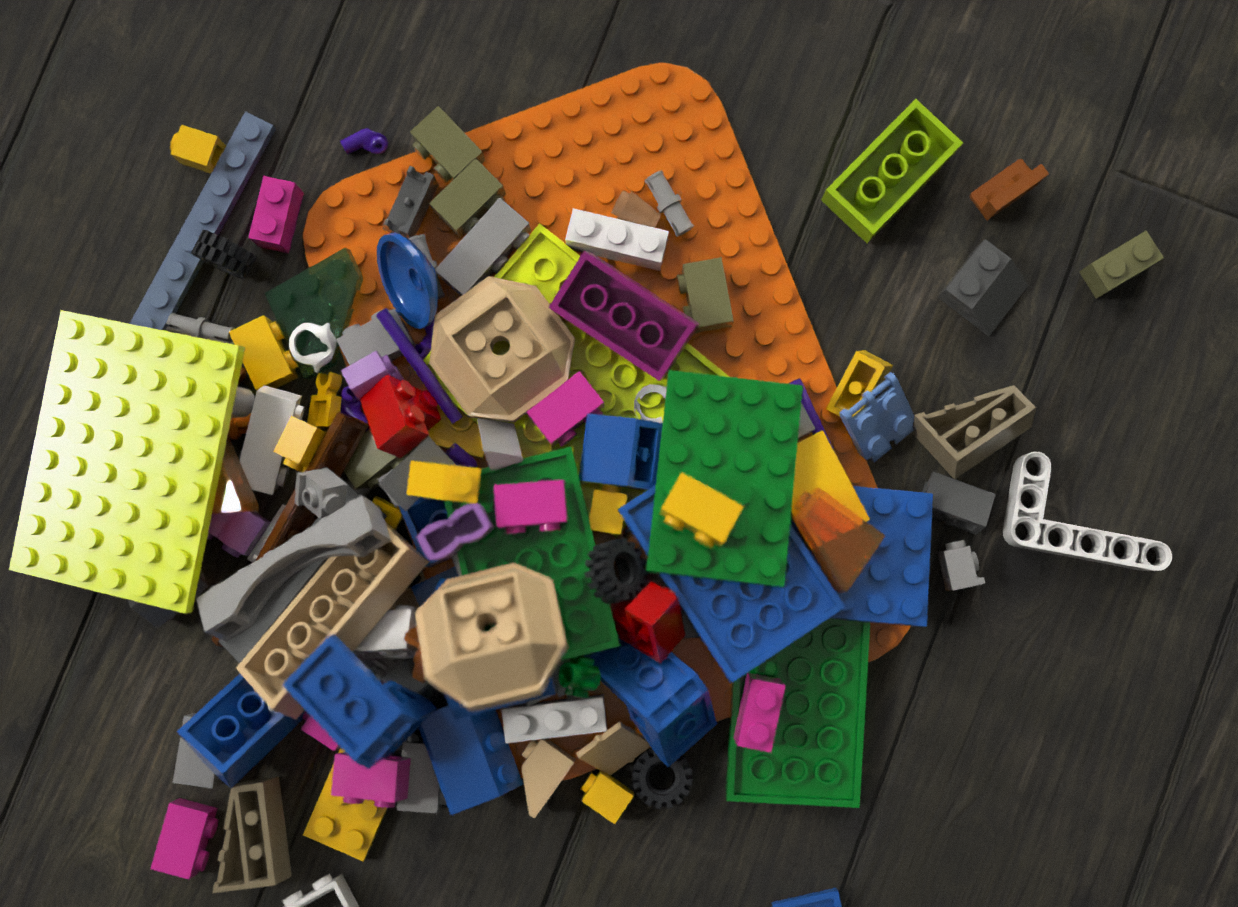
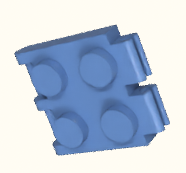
[839,372,914,462]

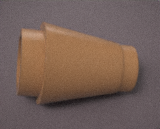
[611,190,661,228]

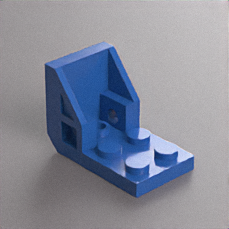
[282,634,437,769]
[583,638,717,767]

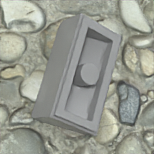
[477,418,523,471]

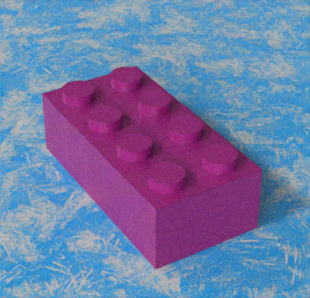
[548,251,700,381]

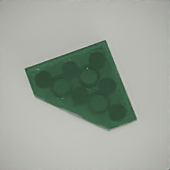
[264,248,363,379]

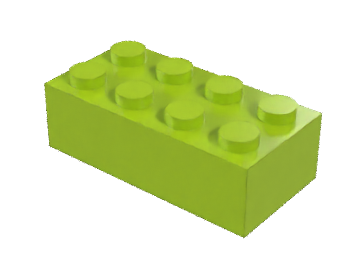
[821,99,963,243]

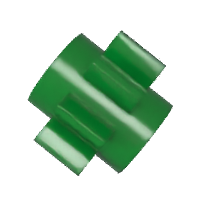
[558,656,601,698]

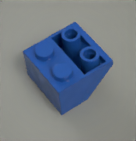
[579,414,662,490]

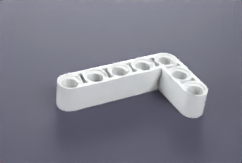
[1003,452,1172,571]

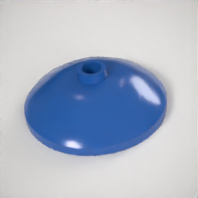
[377,233,438,329]

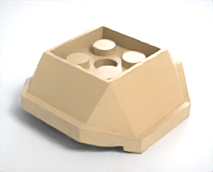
[429,276,575,422]
[415,563,567,712]

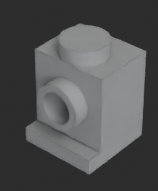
[295,467,347,519]
[937,540,985,590]

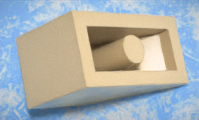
[522,738,575,819]

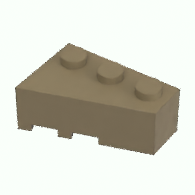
[913,385,1036,480]
[212,776,292,893]

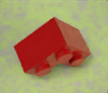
[360,374,442,459]
[610,581,685,664]

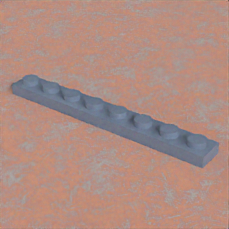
[130,111,276,331]

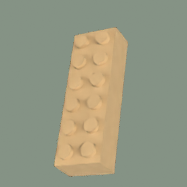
[236,522,429,719]

